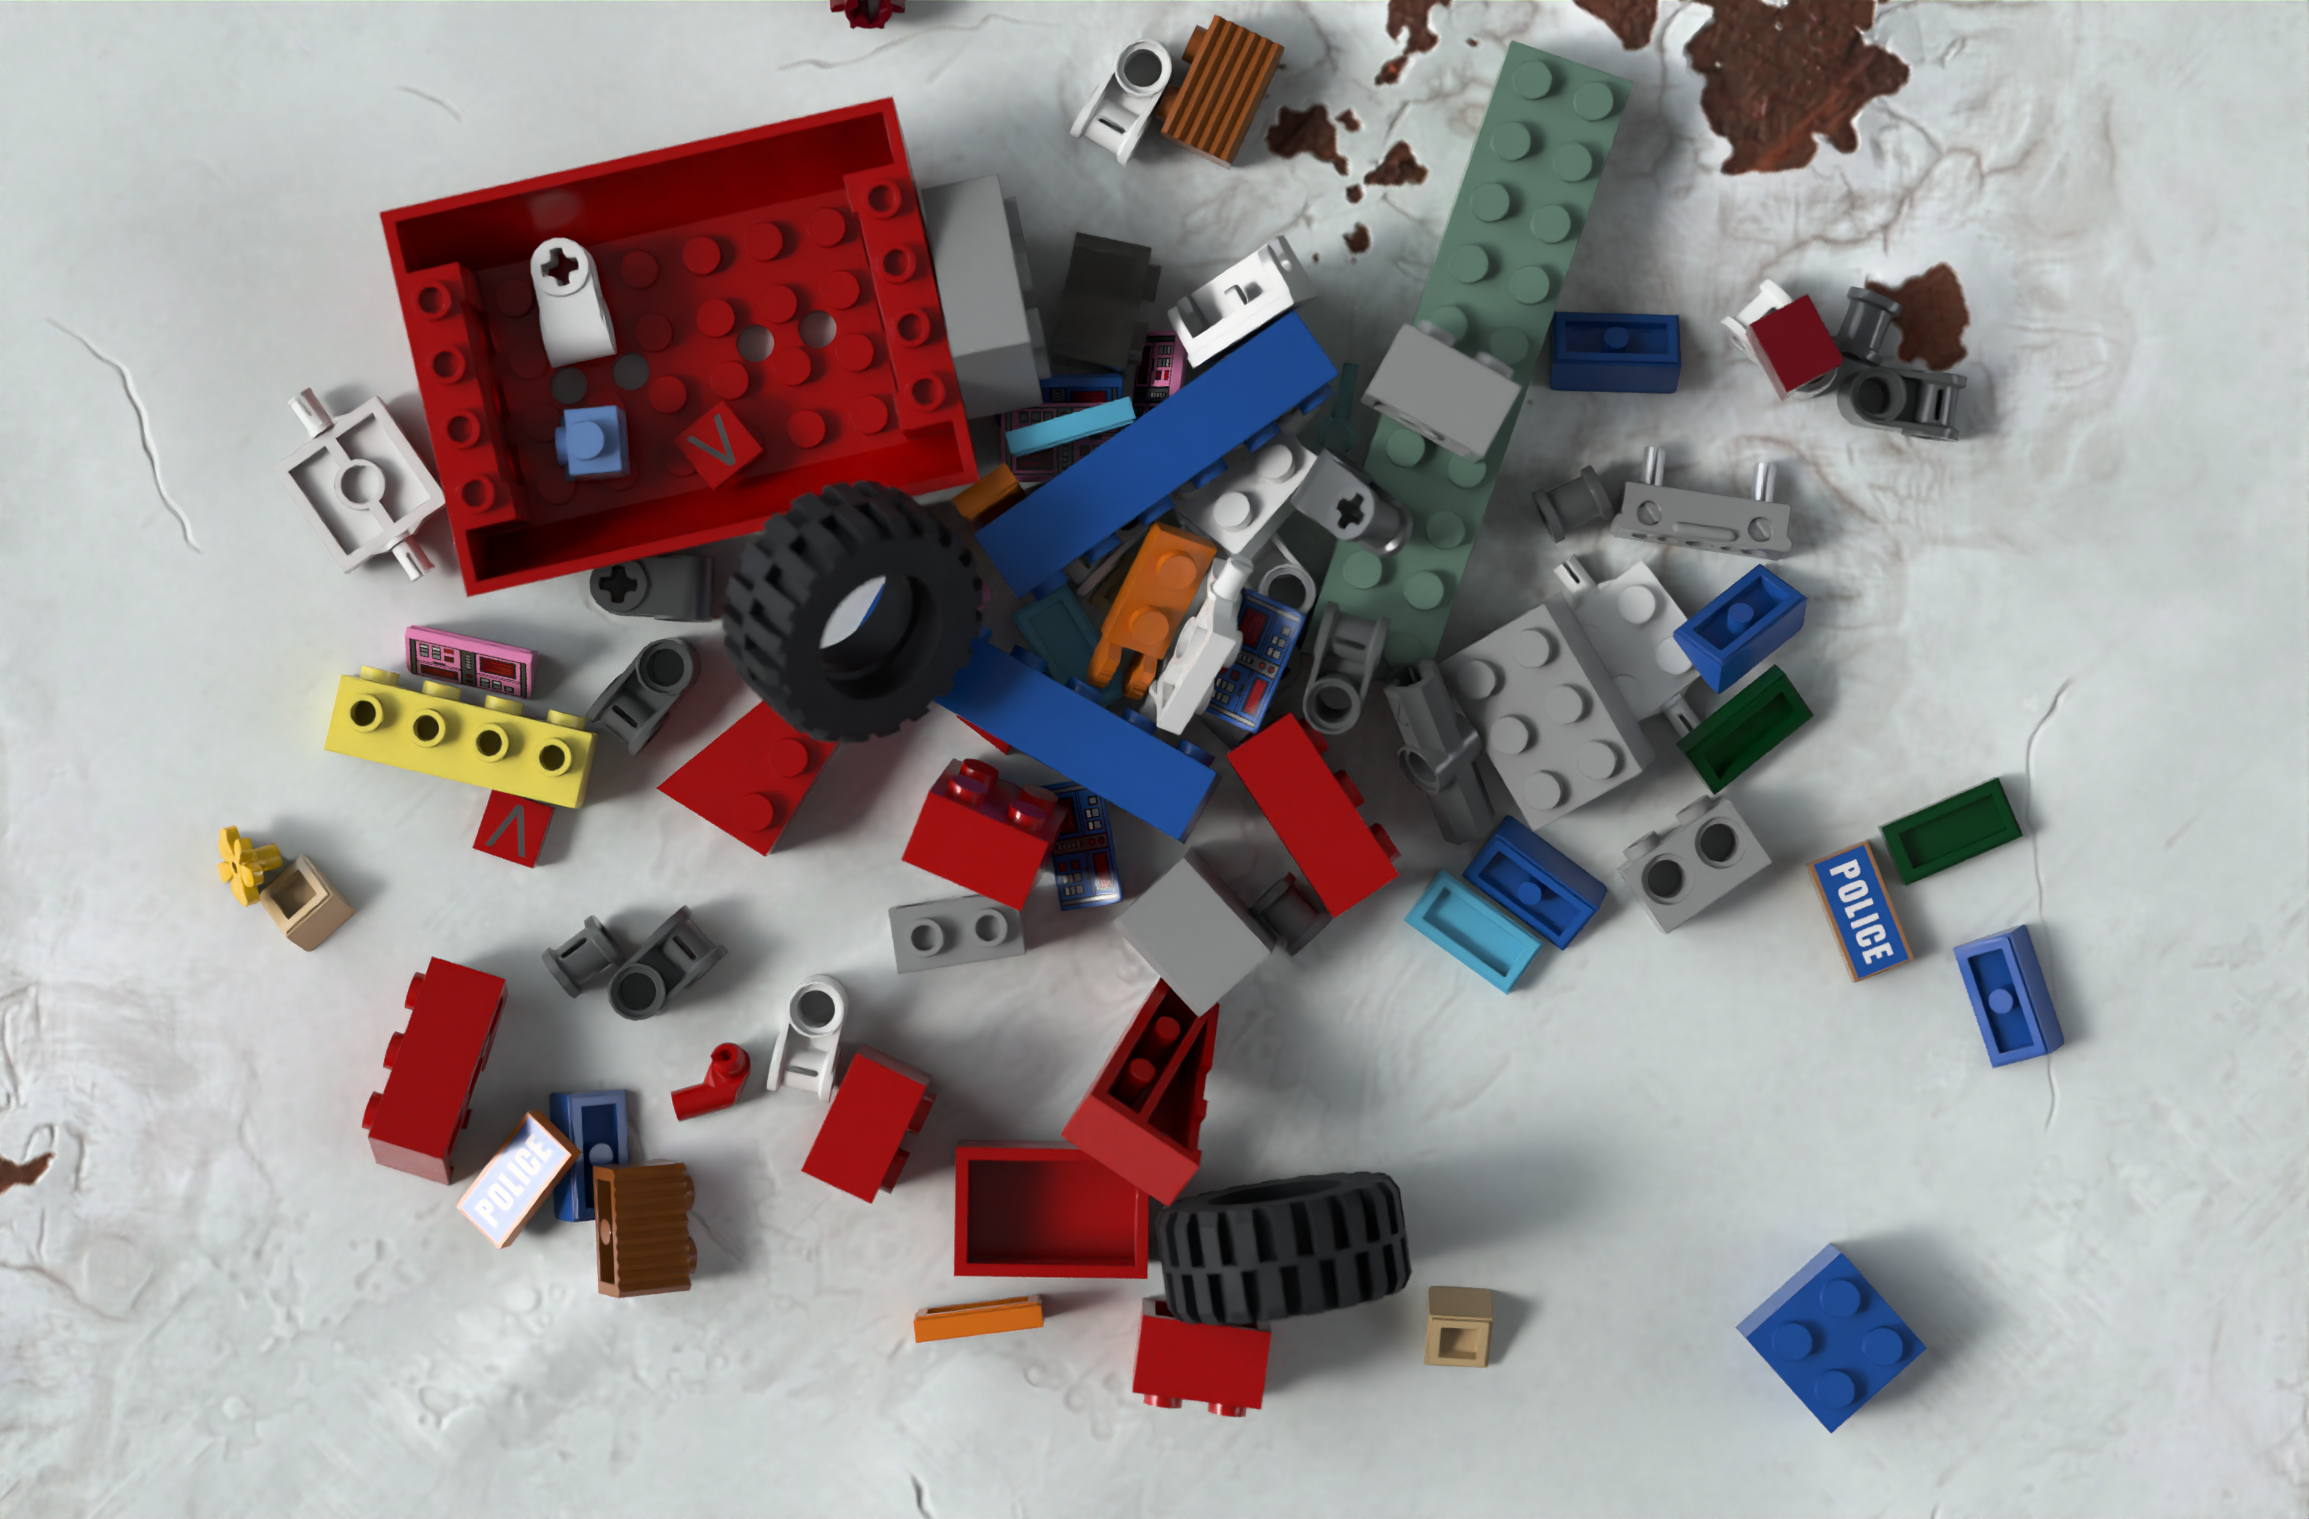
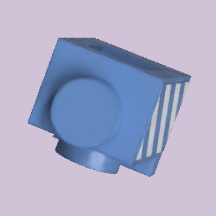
[555,406,631,482]

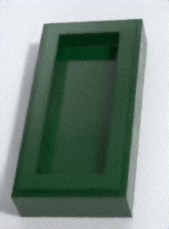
[1676,664,1814,795]
[1878,777,2023,886]

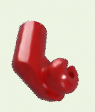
[671,1042,751,1122]

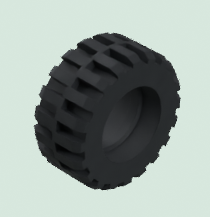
[722,480,984,744]
[1155,1172,1412,1325]

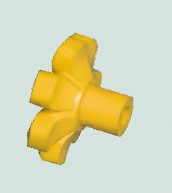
[217,825,282,907]

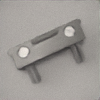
[1609,445,1793,561]

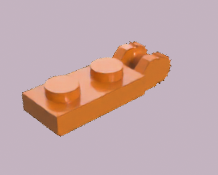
[1086,521,1217,701]

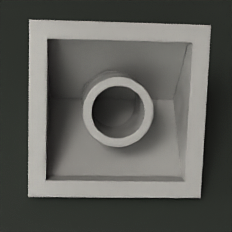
[1111,846,1278,1017]

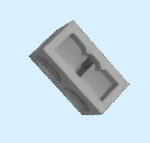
[1617,794,1772,935]
[888,894,1027,974]

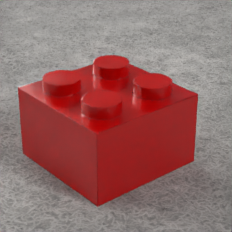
[901,758,1070,912]
[801,1044,937,1204]
[1132,1298,1272,1417]

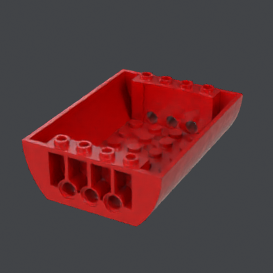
[379,96,980,597]

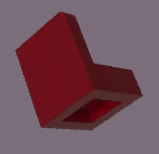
[1745,294,1843,401]

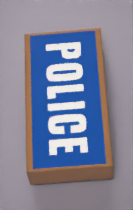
[1805,840,1914,983]

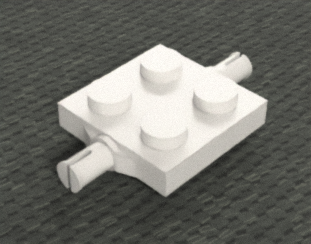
[271,388,446,582]
[1169,406,1321,560]
[1137,554,1254,735]
[1553,554,1702,738]

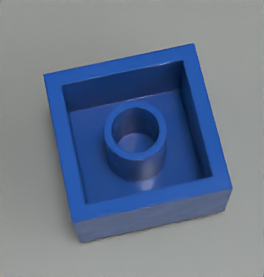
[1735,1243,1927,1434]

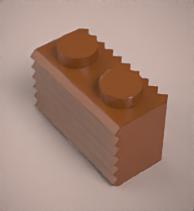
[1154,15,1285,170]
[593,1159,697,1298]

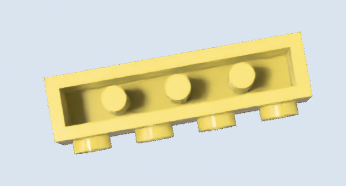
[324,665,600,809]

